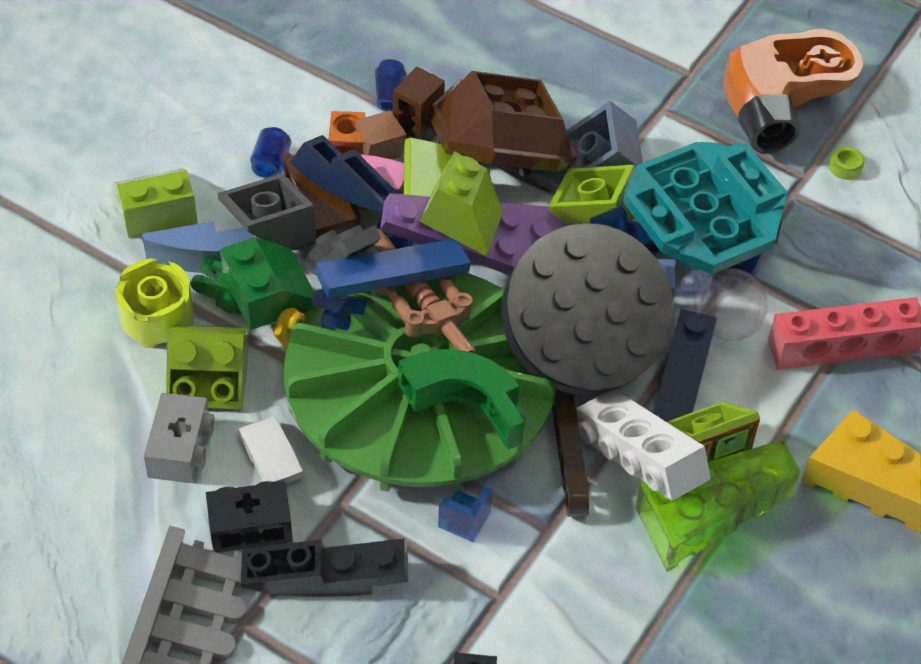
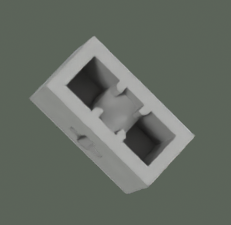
[144,393,215,484]

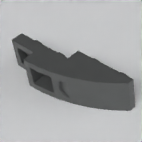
[301,225,381,275]

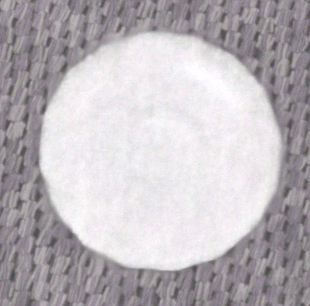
[694,268,768,342]

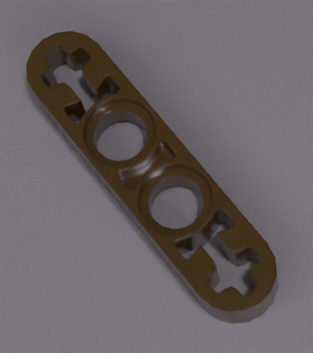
[552,390,589,517]

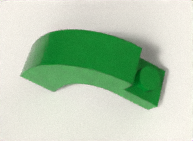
[398,349,526,450]

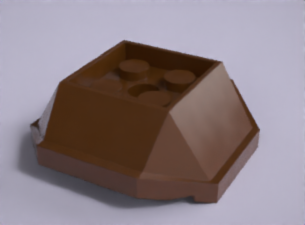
[429,71,578,172]

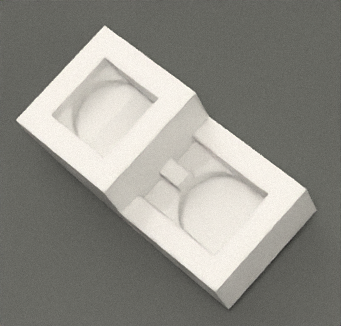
[238,416,303,484]

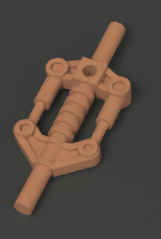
[375,229,477,354]

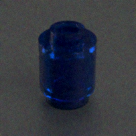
[250,127,292,179]

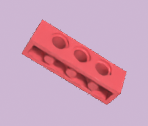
[768,297,921,370]

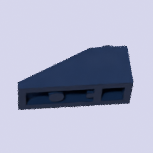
[653,309,717,422]

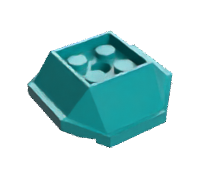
[623,142,788,275]

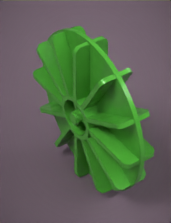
[284,273,556,493]

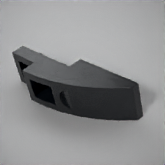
[240,538,408,597]

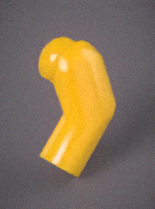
[273,308,306,350]

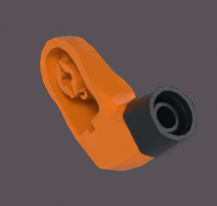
[723,29,863,153]

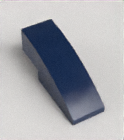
[290,135,399,212]

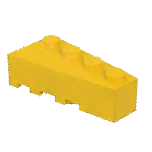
[801,410,921,533]

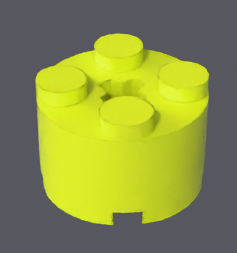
[115,259,194,348]

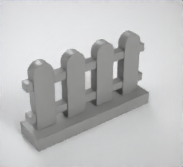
[122,525,247,664]

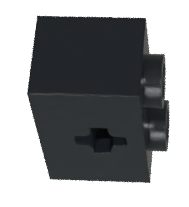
[206,481,293,553]

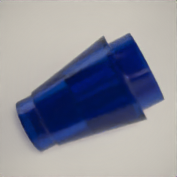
[374,59,407,111]

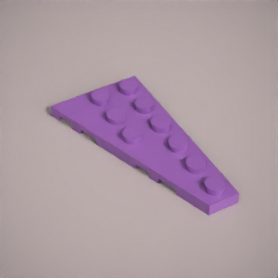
[380,193,569,275]

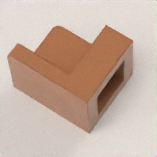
[355,110,407,159]

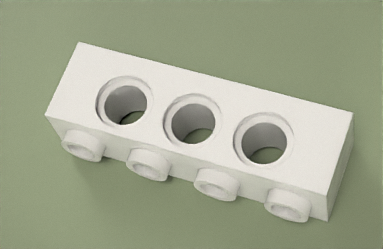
[576,389,711,501]

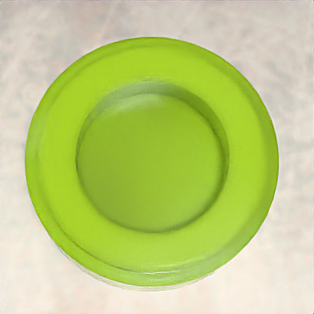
[829,146,865,180]

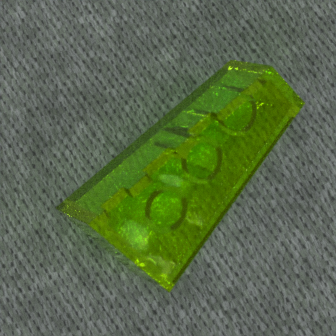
[635,439,801,572]

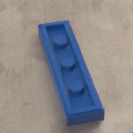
[315,239,471,298]

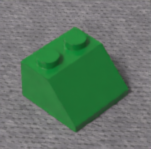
[220,237,320,330]

